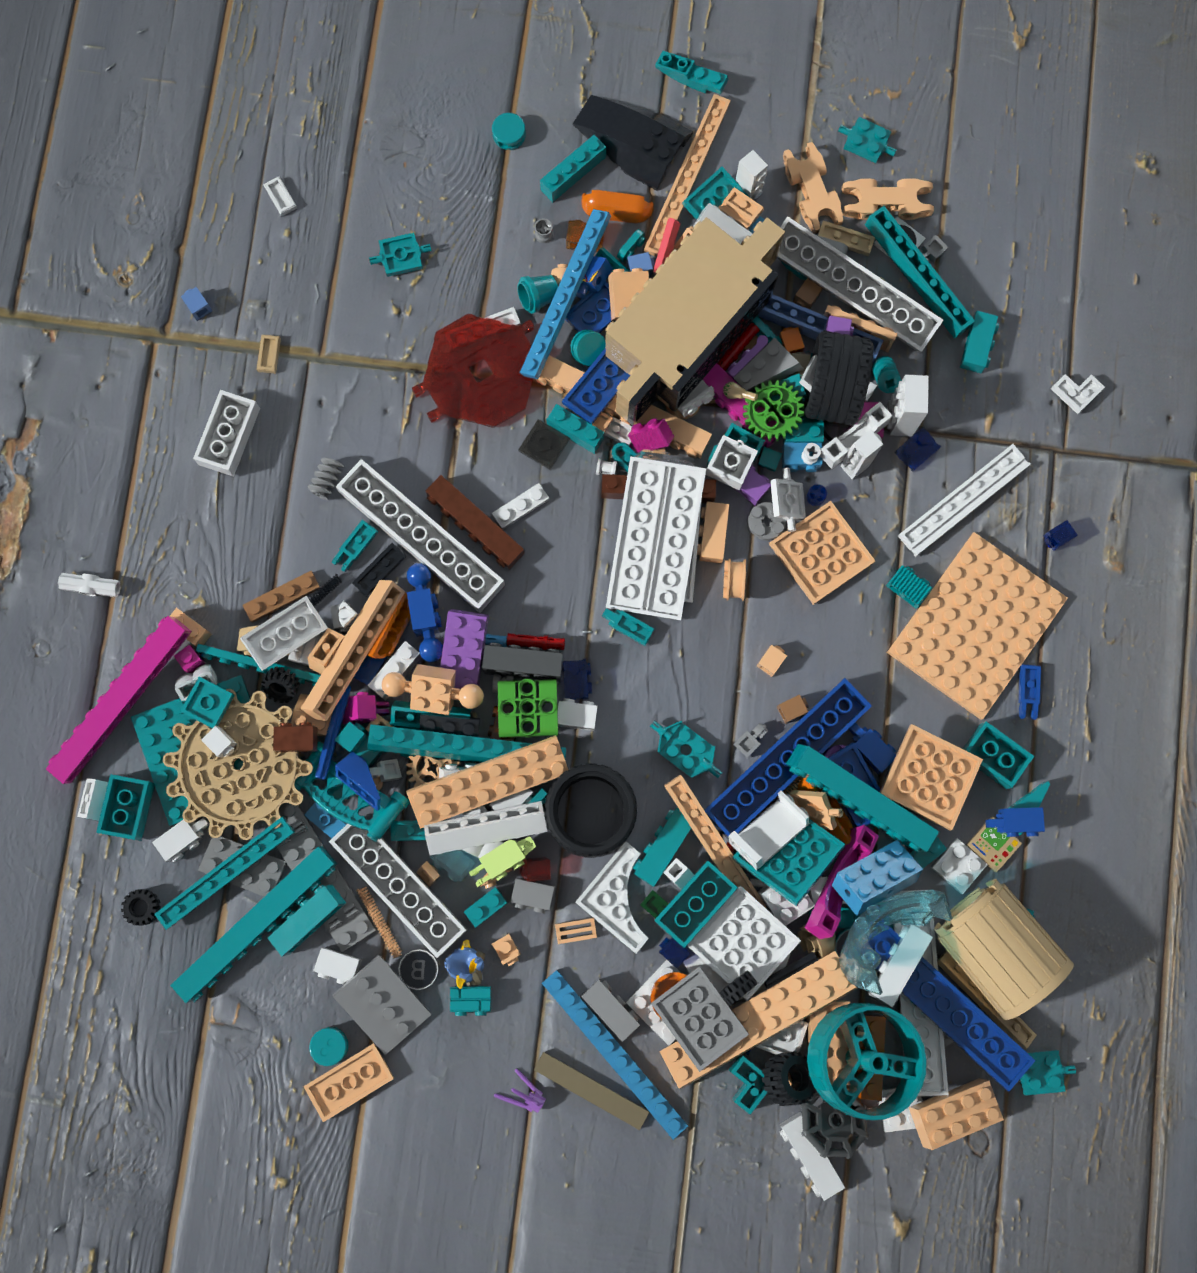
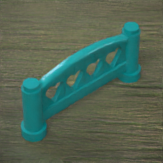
[294,741,410,842]

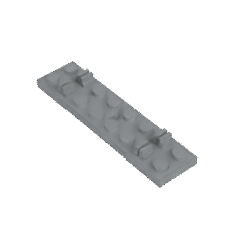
[260,803,376,952]

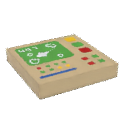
[966,817,1022,872]

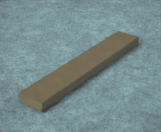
[534,1052,649,1130]

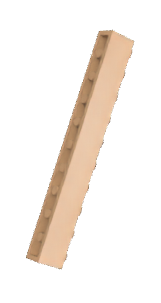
[536,355,712,459]

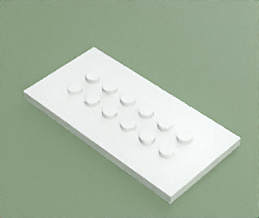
[606,456,706,620]

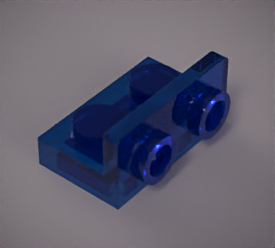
[563,658,592,700]

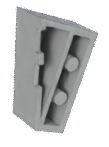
[734,338,804,393]

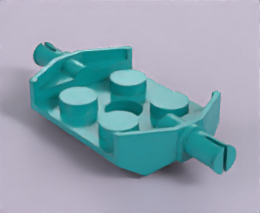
[650,720,723,778]

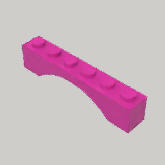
[805,825,879,939]

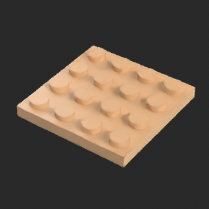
[769,501,875,605]
[880,724,983,831]

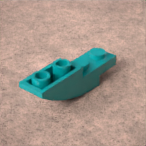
[655,51,729,94]

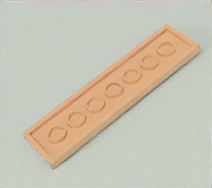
[406,735,569,829]

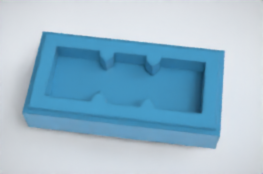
[304,802,346,839]

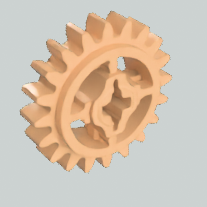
[406,755,460,788]

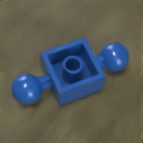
[407,563,443,662]

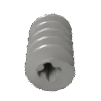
[308,458,344,500]

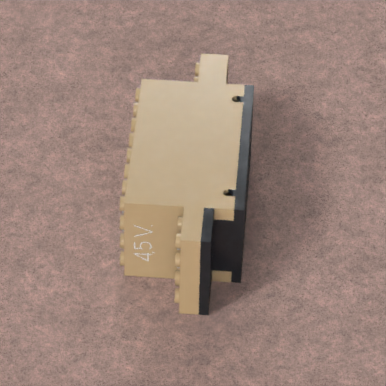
[605,217,785,426]

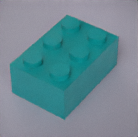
[963,721,1034,789]
[96,774,155,841]

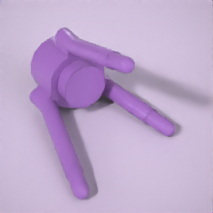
[494,1069,546,1113]

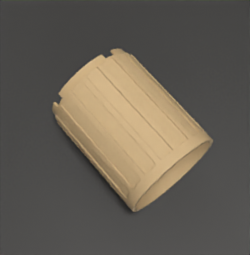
[934,879,1074,1020]

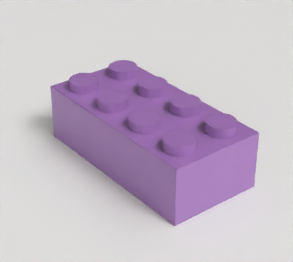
[440,609,489,689]

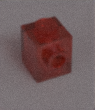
[520,857,551,882]

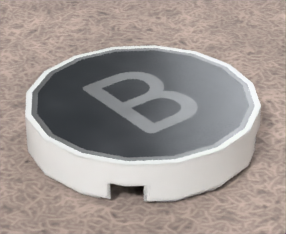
[398,949,439,990]

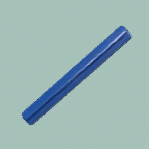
[315,686,351,780]

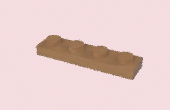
[243,571,320,623]

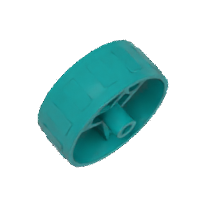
[807,1003,927,1120]

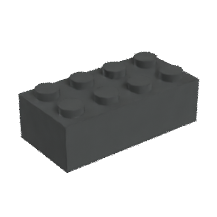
[482,643,563,682]

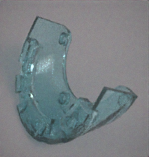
[839,889,953,995]

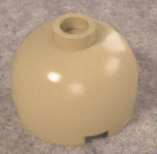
[798,925,836,960]

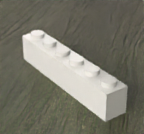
[424,801,547,855]

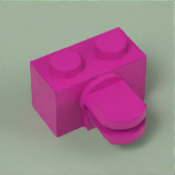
[343,692,390,725]

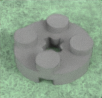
[748,502,786,541]

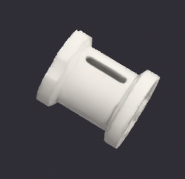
[801,443,821,465]
[596,458,617,475]

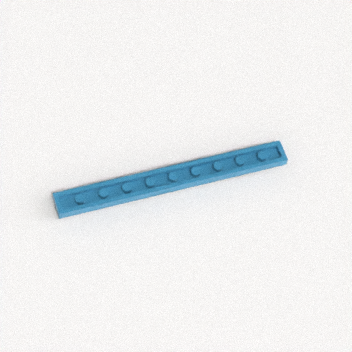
[520,209,611,380]
[542,970,688,1140]

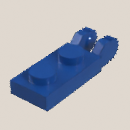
[1019,665,1041,720]

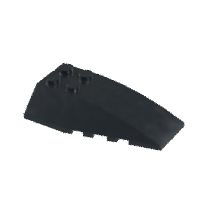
[573,95,693,191]

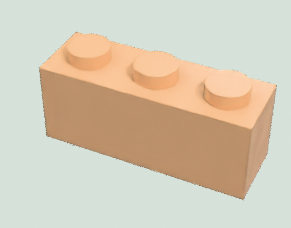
[697,502,729,564]

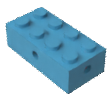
[832,840,923,916]

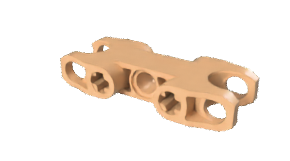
[783,142,843,234]
[842,179,934,220]

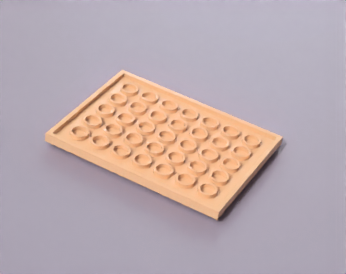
[886,532,1068,720]

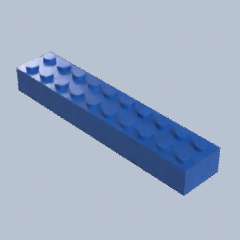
[704,678,872,840]

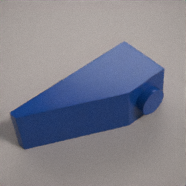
[335,751,380,811]

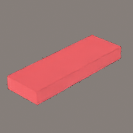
[653,218,681,274]

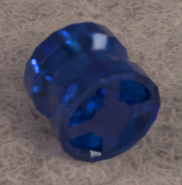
[806,484,827,506]

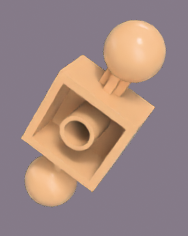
[382,664,484,715]

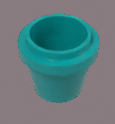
[517,275,558,314]

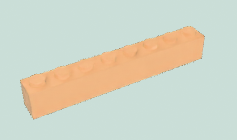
[300,580,405,721]

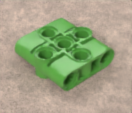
[498,679,558,738]

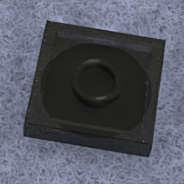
[518,419,570,470]

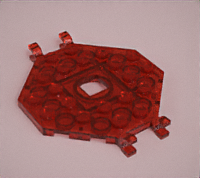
[412,314,534,428]

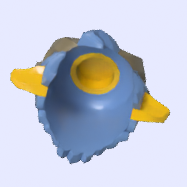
[444,939,485,989]

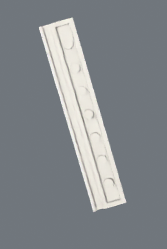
[898,444,1030,557]

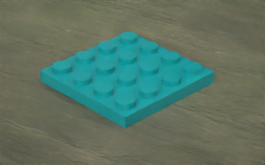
[733,819,845,907]

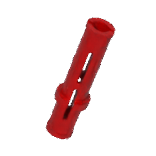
[717,323,760,371]
[507,633,565,651]

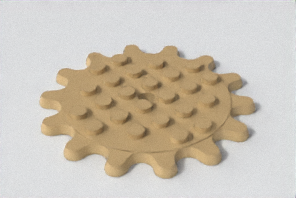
[163,689,313,840]

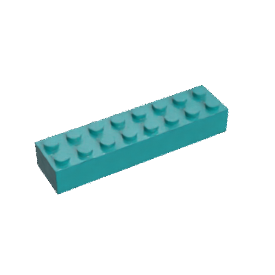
[786,744,939,852]

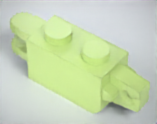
[469,837,536,887]

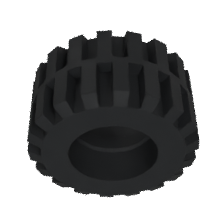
[762,1051,816,1106]

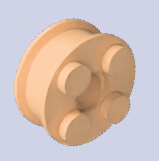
[723,558,746,601]

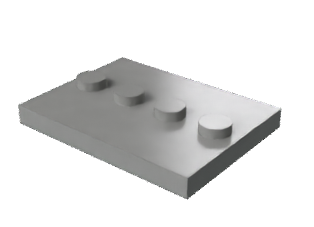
[333,954,431,1055]
[651,966,749,1072]

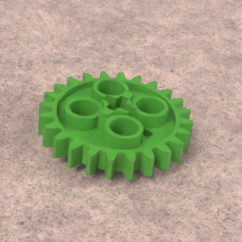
[743,380,805,442]

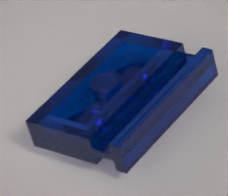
[894,427,941,472]

